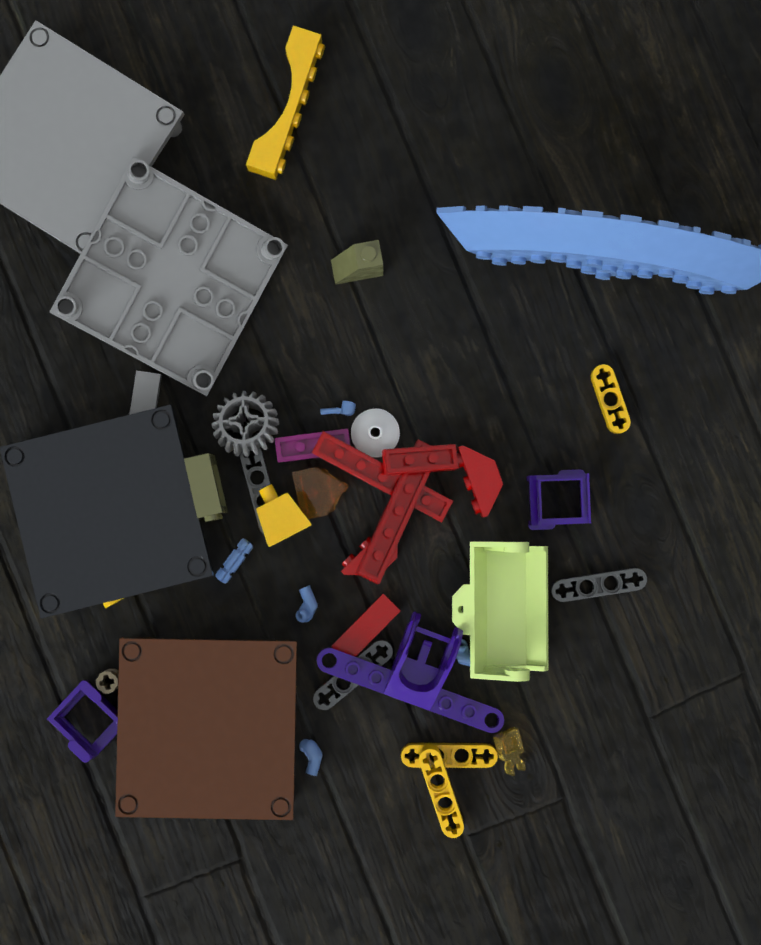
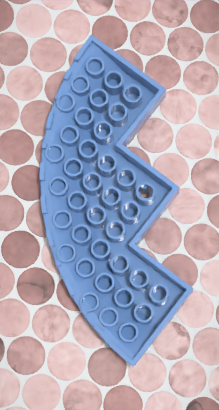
[436,206,761,295]

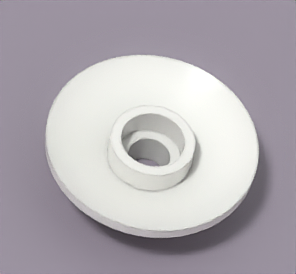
[351,409,400,457]

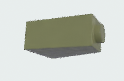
[331,240,383,285]

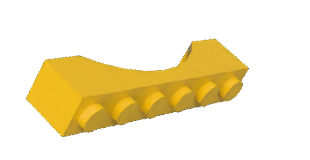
[246,25,325,180]

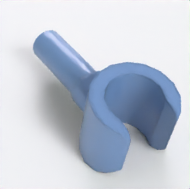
[320,401,356,416]

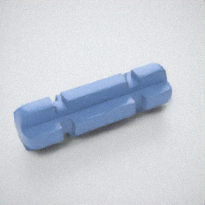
[216,538,253,584]

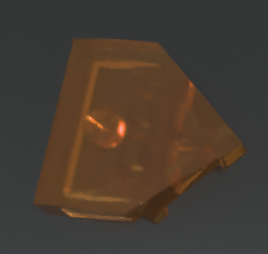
[292,467,349,519]

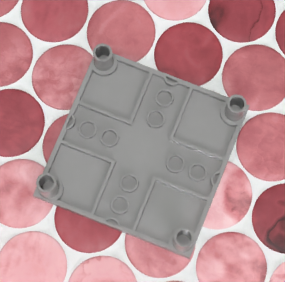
[0,20,185,254]
[50,157,288,396]

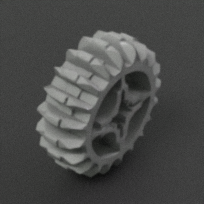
[212,391,279,457]

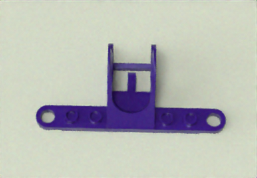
[317,612,504,733]

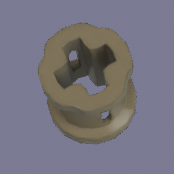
[96,668,119,694]

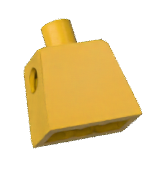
[256,484,311,547]

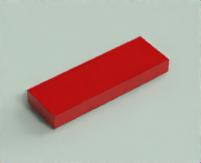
[382,444,459,476]
[331,593,401,657]

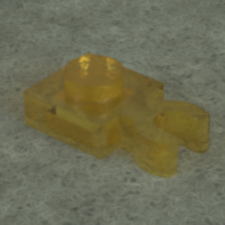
[493,727,526,776]

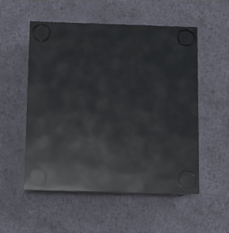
[0,404,214,619]

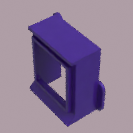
[526,469,591,530]
[47,680,118,763]

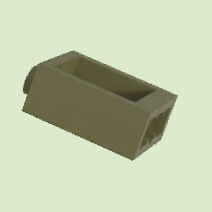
[184,453,228,522]

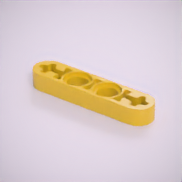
[401,743,498,768]
[419,744,464,838]

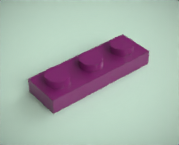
[275,429,350,463]

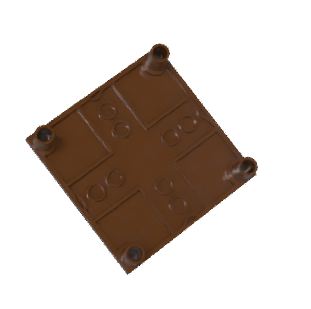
[115,637,297,820]

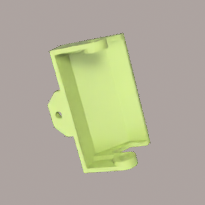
[452,541,549,682]

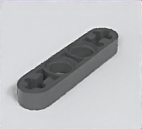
[240,447,271,534]
[550,568,647,602]
[313,639,393,710]

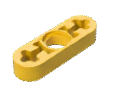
[591,364,631,434]

